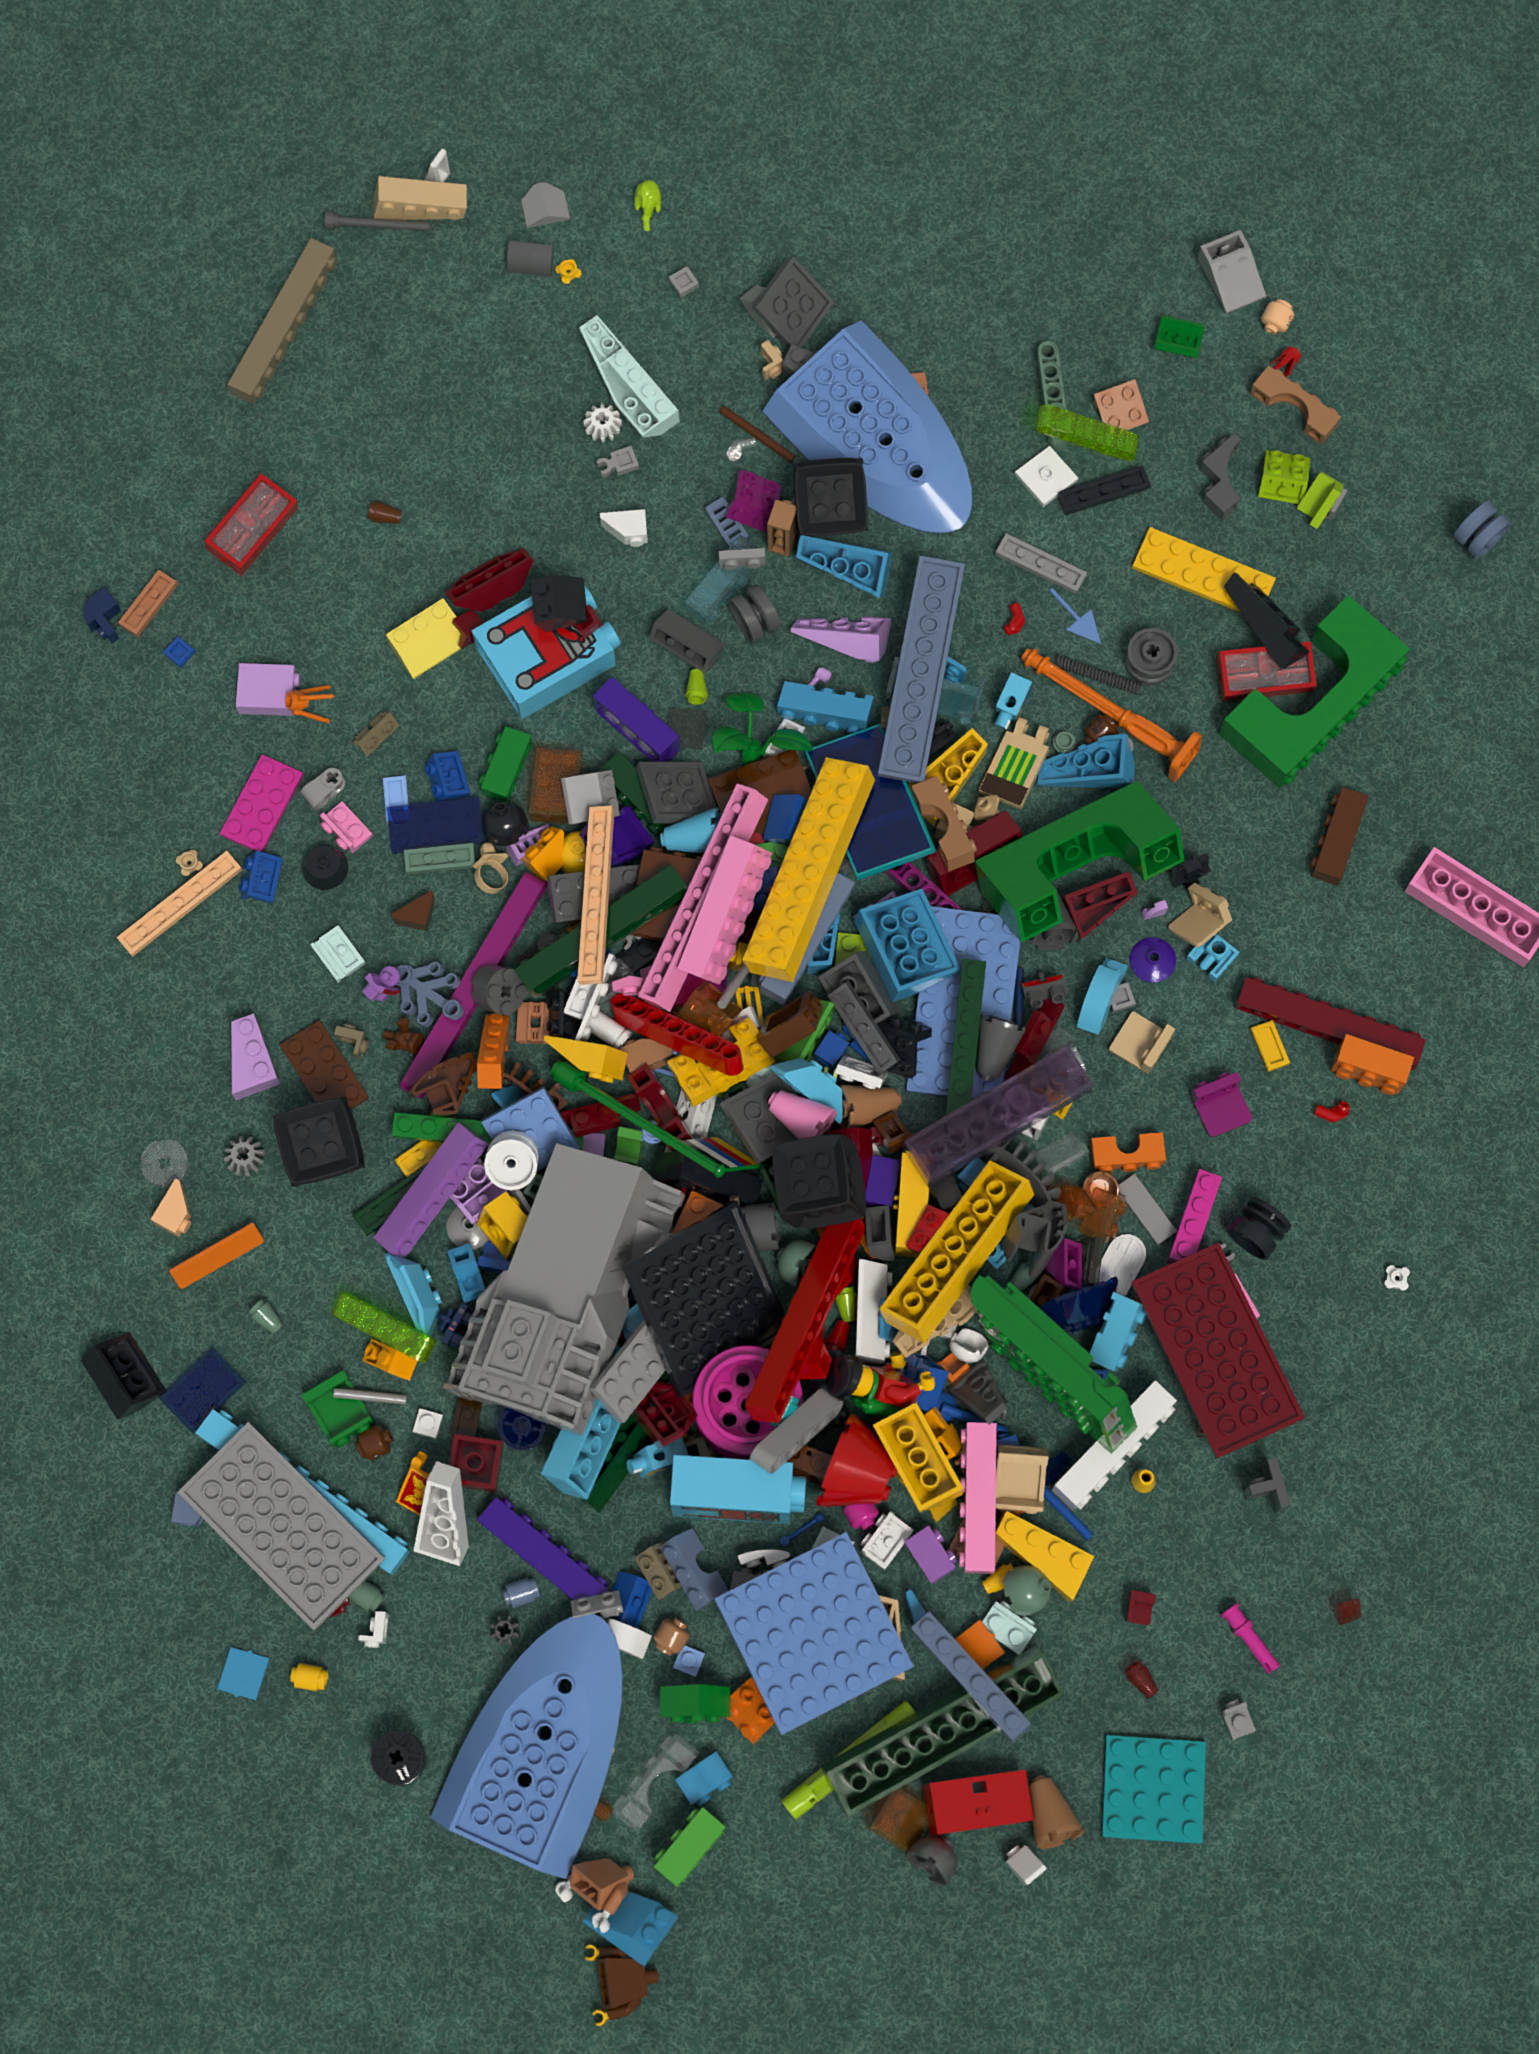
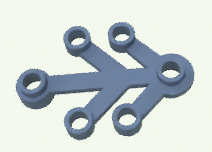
[397,962,464,1027]

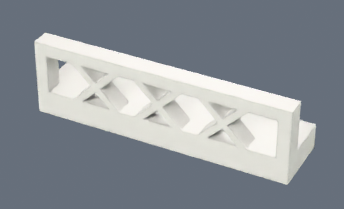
[665,1089,717,1152]

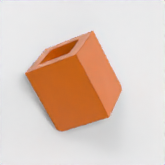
[937,1353,970,1386]

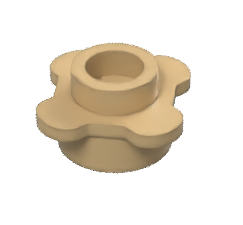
[176,850,203,876]

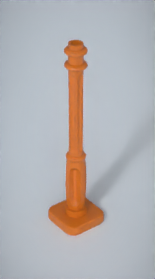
[1021,648,1203,783]

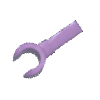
[807,668,831,687]

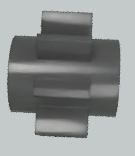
[490,1616,520,1646]

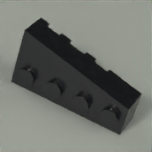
[654,1151,763,1207]

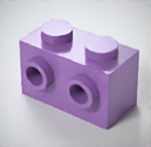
[905,1526,958,1585]

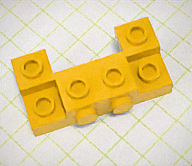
[667,1017,775,1107]

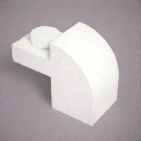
[600,1616,652,1659]

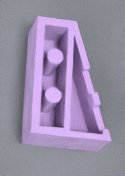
[231,1014,280,1100]

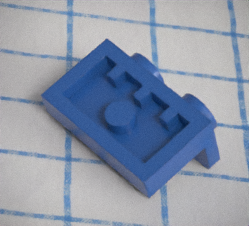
[425,751,470,804]
[239,850,283,904]

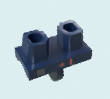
[436,1303,473,1348]

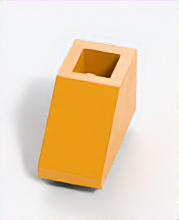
[521,826,564,881]
[362,1338,419,1381]

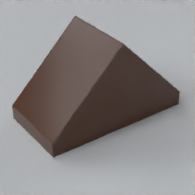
[391,891,435,931]
[873,1111,911,1154]

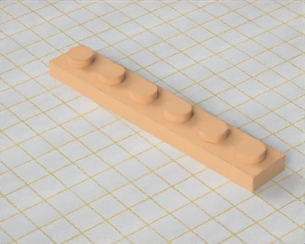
[117,851,242,957]

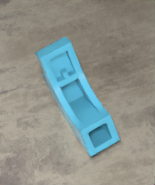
[1077,958,1128,1035]

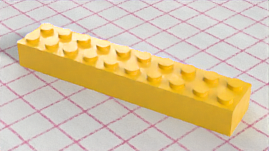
[742,757,875,983]

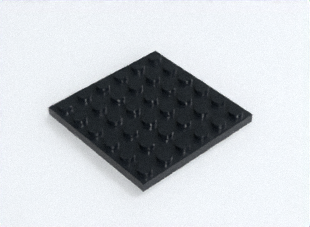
[621,1201,786,1398]

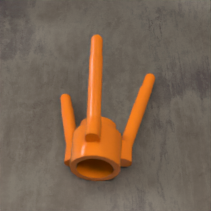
[285,685,334,723]

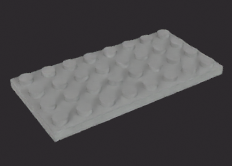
[178,1422,386,1631]

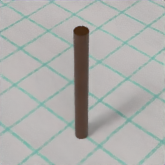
[719,406,796,463]

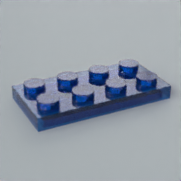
[387,797,484,854]

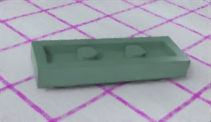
[404,843,475,875]

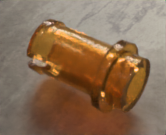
[594,1801,613,1822]

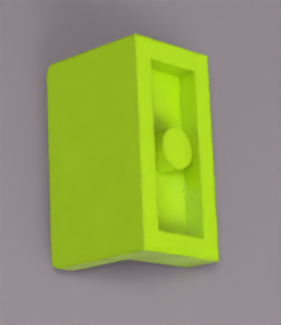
[1297,472,1344,529]

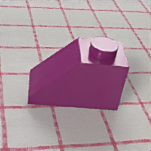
[1045,1238,1082,1290]

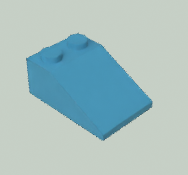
[583,1891,678,1966]

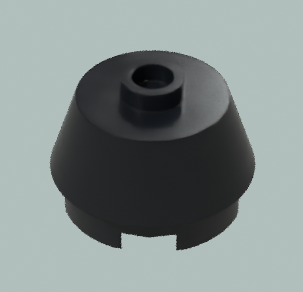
[302,846,348,890]

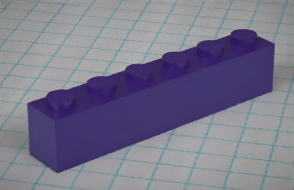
[477,1497,609,1600]

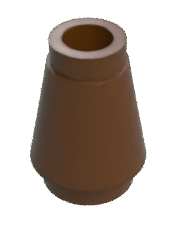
[368,500,402,524]

